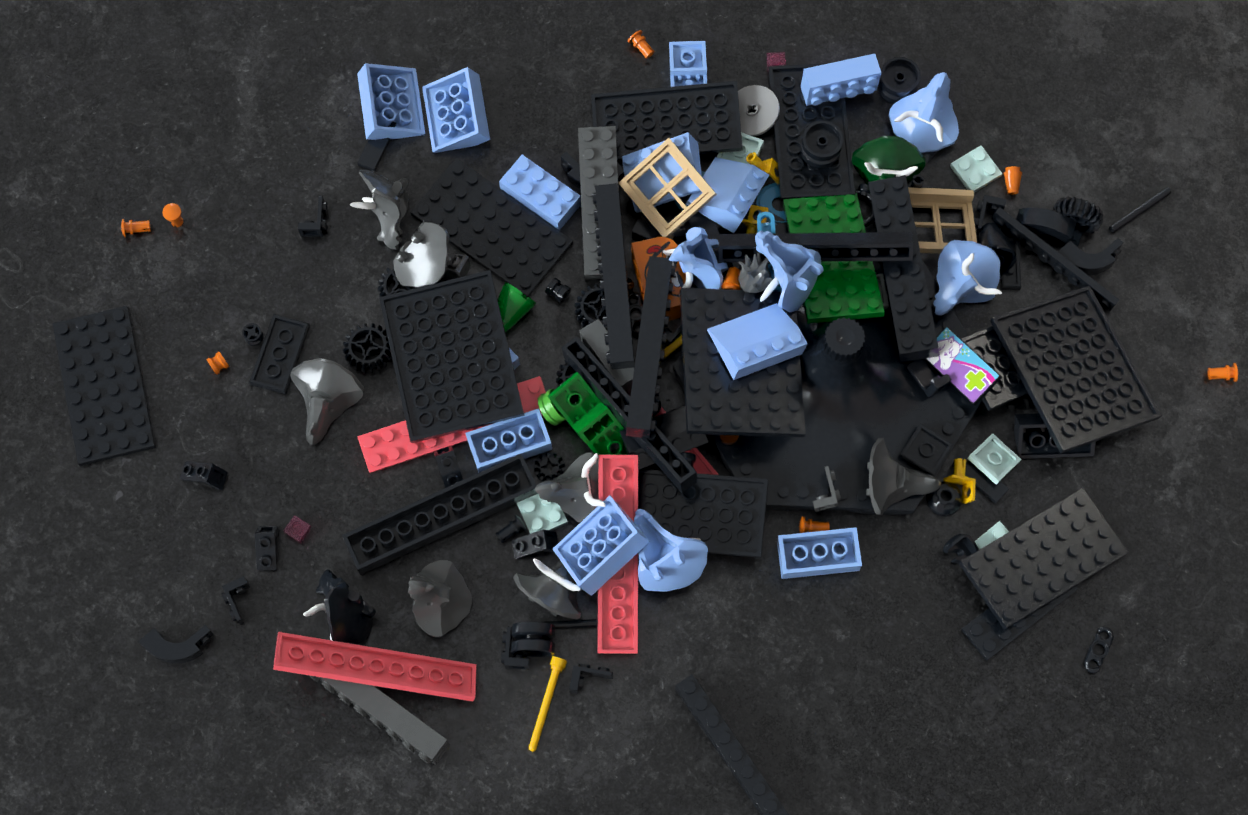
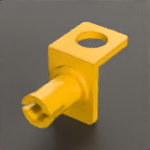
[746,152,779,184]
[742,205,769,234]
[943,458,976,504]

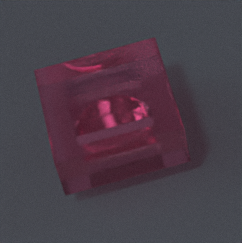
[766,52,786,72]
[283,515,311,543]

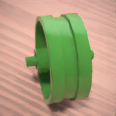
[538,389,566,426]

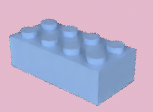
[801,54,881,106]
[499,155,581,231]
[465,408,552,473]
[777,527,862,579]

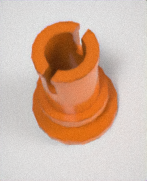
[628,30,655,59]
[162,203,183,228]
[121,219,151,237]
[1208,363,1238,382]
[799,516,830,533]

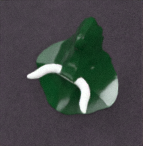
[852,136,926,185]

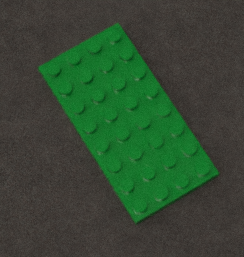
[783,193,884,324]

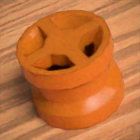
[206,352,229,375]

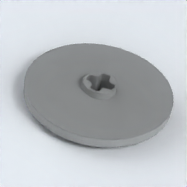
[738,85,780,137]

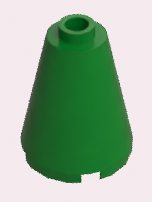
[498,282,536,333]

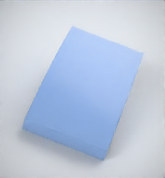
[669,41,707,87]

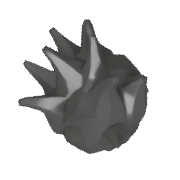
[738,252,773,293]

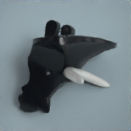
[303,569,376,645]

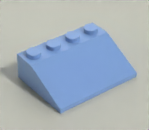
[357,63,425,140]
[422,67,490,153]
[622,132,702,213]
[686,157,769,233]
[708,303,808,380]
[553,496,649,596]

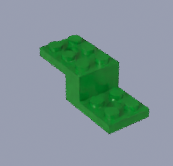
[547,372,628,455]

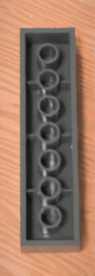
[578,126,618,279]
[308,675,450,765]

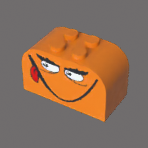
[631,237,691,321]

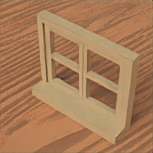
[619,138,717,239]
[908,187,977,254]

